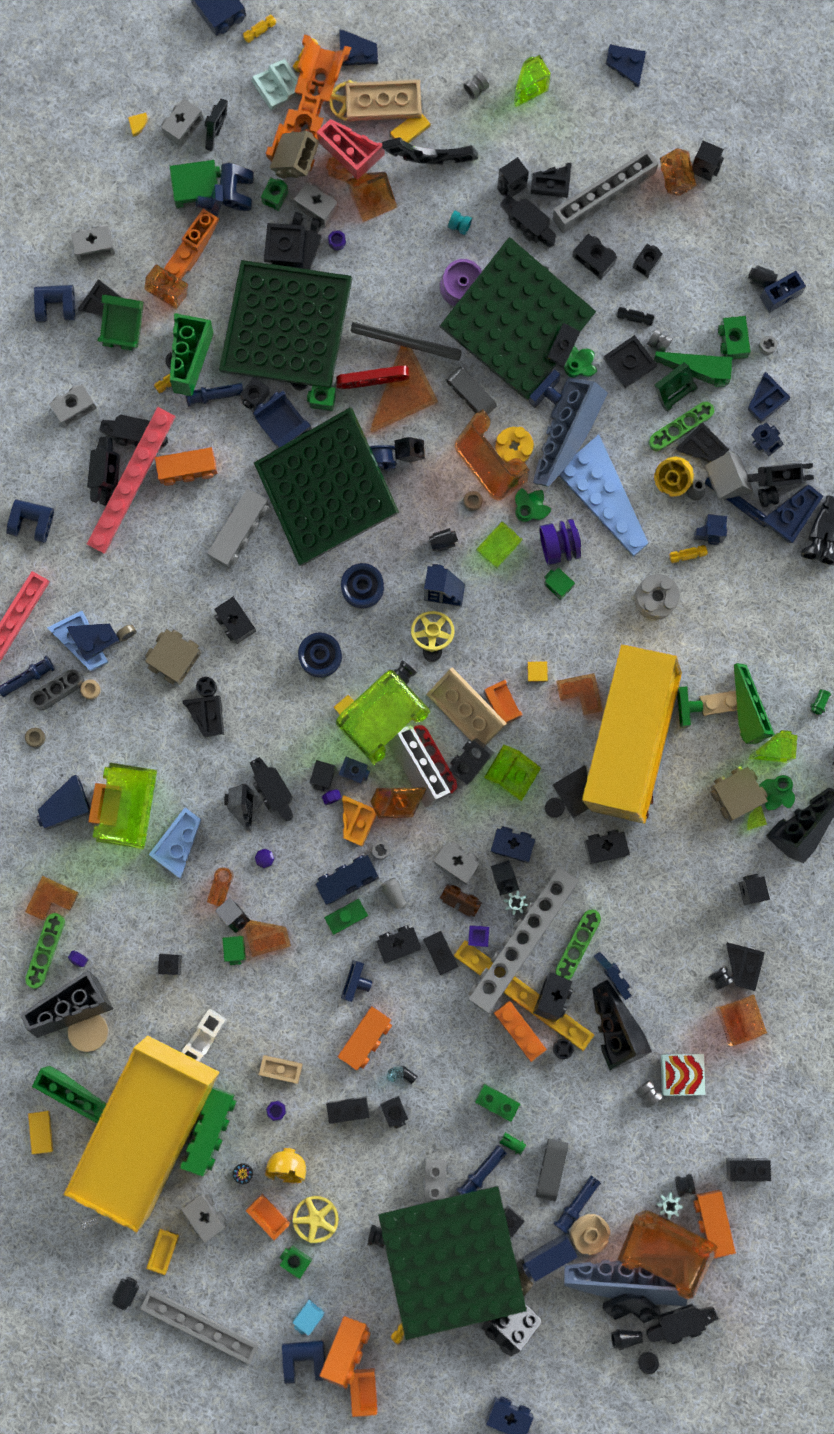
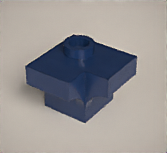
[693,514,727,545]

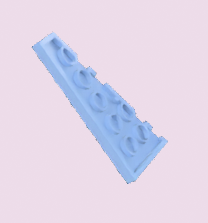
[559,434,648,557]

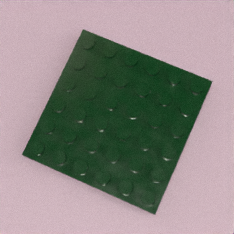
[439,237,596,400]
[219,260,353,388]
[254,407,399,566]
[378,1186,527,1340]

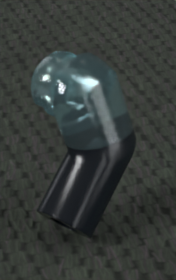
[386,1066,418,1084]

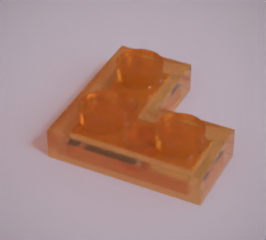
[556,673,603,716]
[25,876,80,920]

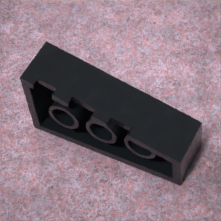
[20,970,113,1038]

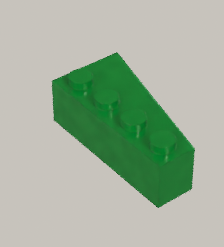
[170,313,214,396]
[180,1087,237,1177]

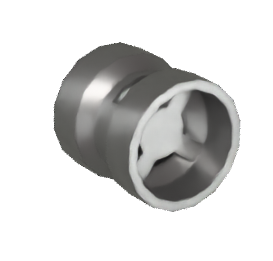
[463,72,489,99]
[647,329,673,352]
[635,1080,663,1108]

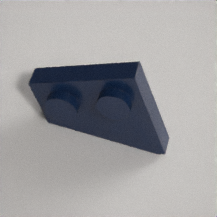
[339,29,378,66]
[606,44,646,87]
[748,372,790,423]
[67,623,120,661]
[594,952,631,1000]

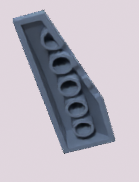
[533,378,608,487]
[564,1254,689,1306]

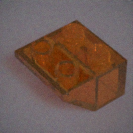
[716,994,767,1046]

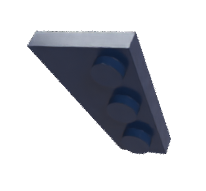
[761,485,823,543]

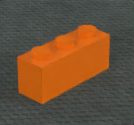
[155,447,218,486]
[493,1001,547,1062]
[338,1006,393,1071]
[693,1190,736,1259]
[320,1316,370,1389]

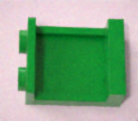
[170,160,221,209]
[97,295,144,351]

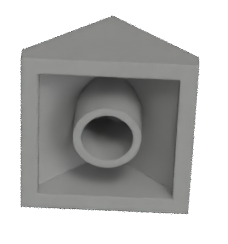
[705,452,754,500]

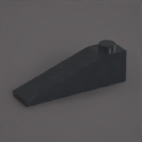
[224,784,254,831]
[766,787,834,864]
[592,980,652,1070]

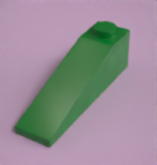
[653,351,732,387]
[734,663,775,745]
[32,1066,107,1123]

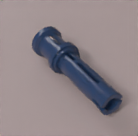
[186,383,243,407]
[0,655,55,698]
[456,1145,508,1194]
[553,1175,601,1235]

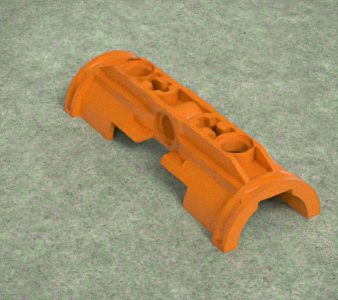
[266,34,351,172]

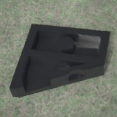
[204,98,228,151]
[530,162,572,198]
[78,279,123,315]
[676,422,729,462]
[182,695,225,737]
[552,765,589,818]
[726,942,765,991]

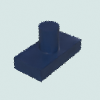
[196,184,223,217]
[529,369,562,408]
[341,960,372,1002]

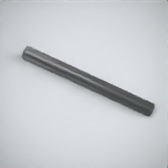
[351,322,462,361]

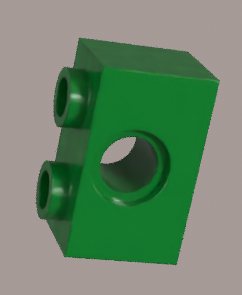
[718,316,751,360]
[475,1084,520,1122]

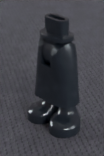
[801,495,834,565]

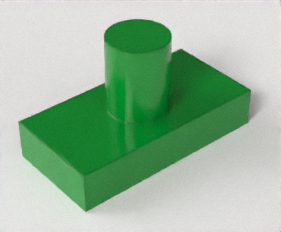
[677,686,703,728]
[324,898,368,935]

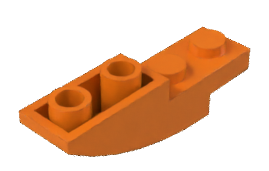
[161,208,219,285]

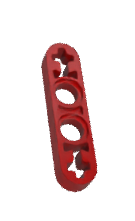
[336,366,409,390]
[414,725,457,794]

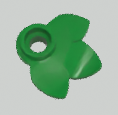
[564,346,597,377]
[515,488,551,522]
[759,775,795,811]

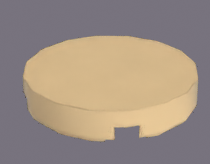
[68,1015,109,1052]
[570,1214,610,1255]

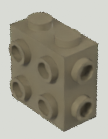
[270,130,319,179]
[145,629,201,685]
[710,766,768,821]

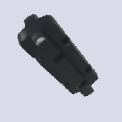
[617,307,654,326]

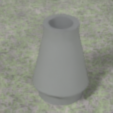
[381,878,406,909]

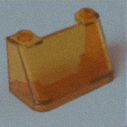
[455,409,530,500]
[617,1210,718,1299]

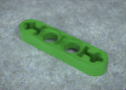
[649,402,714,451]
[555,909,601,980]
[25,913,65,988]

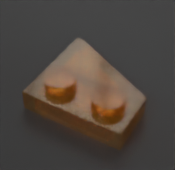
[245,920,291,957]

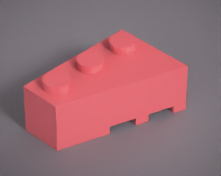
[317,119,385,180]

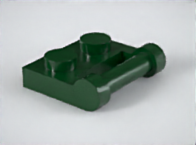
[654,362,698,412]

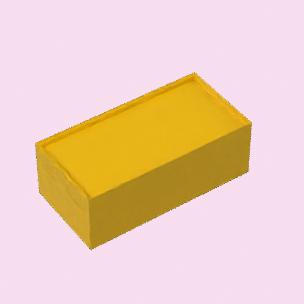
[582,644,682,824]
[63,1036,220,1233]

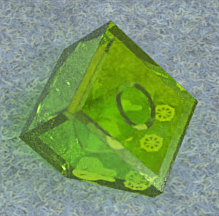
[514,55,551,107]
[749,730,798,763]
[484,744,541,801]

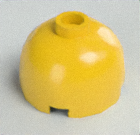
[654,456,694,497]
[265,1148,306,1183]

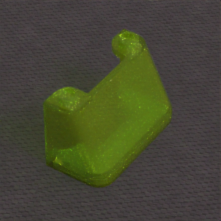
[335,670,431,765]
[93,762,157,850]

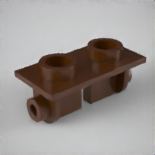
[440,884,482,917]

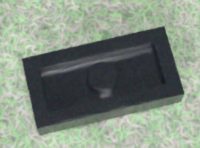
[546,323,580,367]
[423,931,458,975]

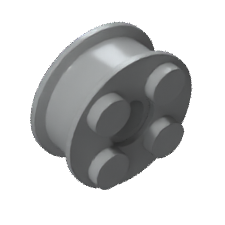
[634,574,680,619]

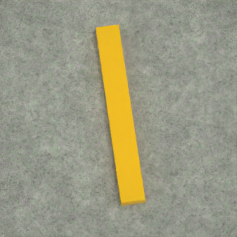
[454,940,594,1051]

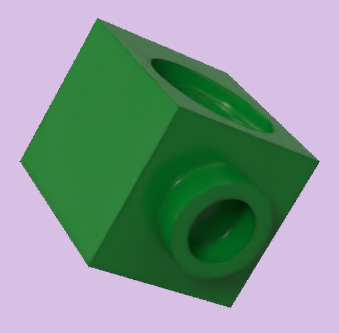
[261,177,289,211]
[307,385,336,411]
[544,567,575,600]
[222,936,246,965]
[279,1245,312,1279]

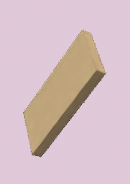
[345,80,422,121]
[426,667,507,745]

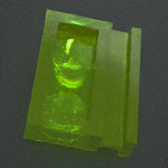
[476,521,523,569]

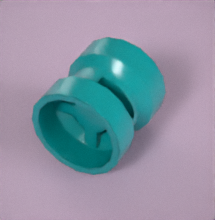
[448,210,472,235]

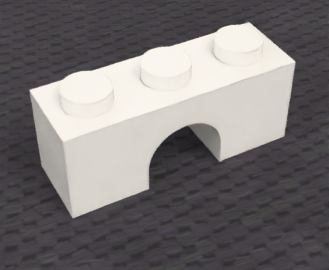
[181,1009,227,1062]

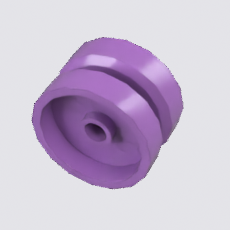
[440,259,482,306]

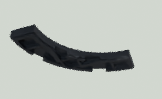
[382,137,478,164]

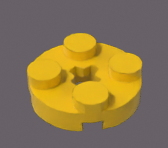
[495,427,534,466]

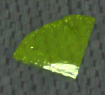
[747,806,767,830]

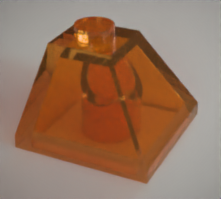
[346,172,397,222]
[370,787,426,819]

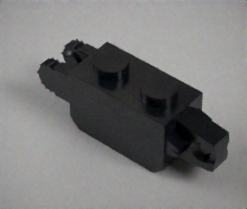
[500,195,556,247]
[99,414,169,448]
[87,436,121,506]
[747,463,814,487]
[250,757,293,821]
[646,1304,718,1344]

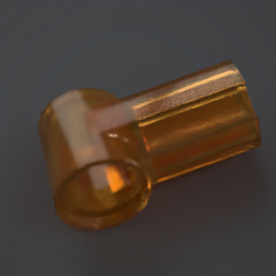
[207,867,234,906]

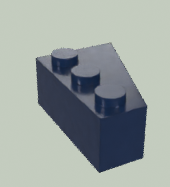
[424,564,465,607]
[315,855,379,905]

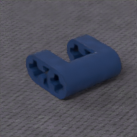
[220,163,254,211]
[34,285,75,322]
[6,499,54,543]
[282,1340,325,1384]

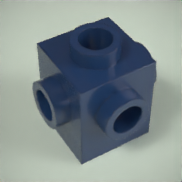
[751,422,784,457]

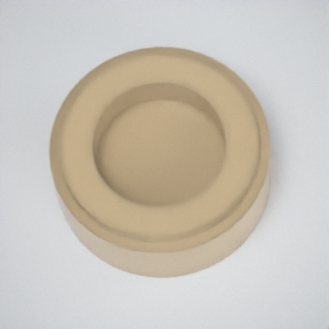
[80,680,101,700]

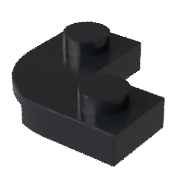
[603,1294,661,1323]

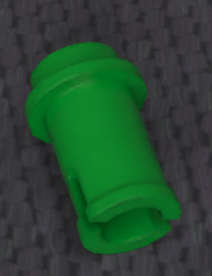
[810,689,831,715]
[499,1132,526,1155]

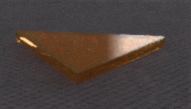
[370,346,438,433]

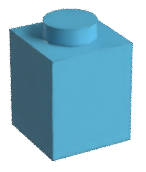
[293,1299,325,1336]

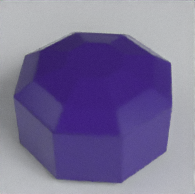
[328,230,346,251]
[322,790,342,805]
[255,849,275,869]
[68,950,89,967]
[266,1100,286,1121]

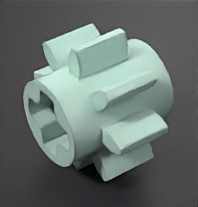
[503,891,528,915]
[656,1192,683,1219]

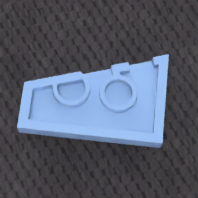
[47,611,108,671]
[149,808,201,879]

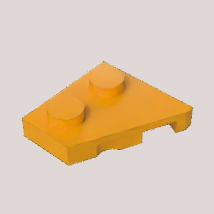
[342,795,378,847]

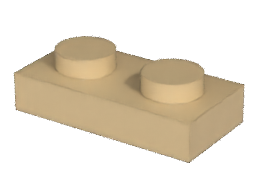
[699,691,737,716]
[259,1055,303,1084]

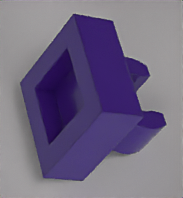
[468,925,490,947]

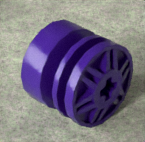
[539,519,581,566]

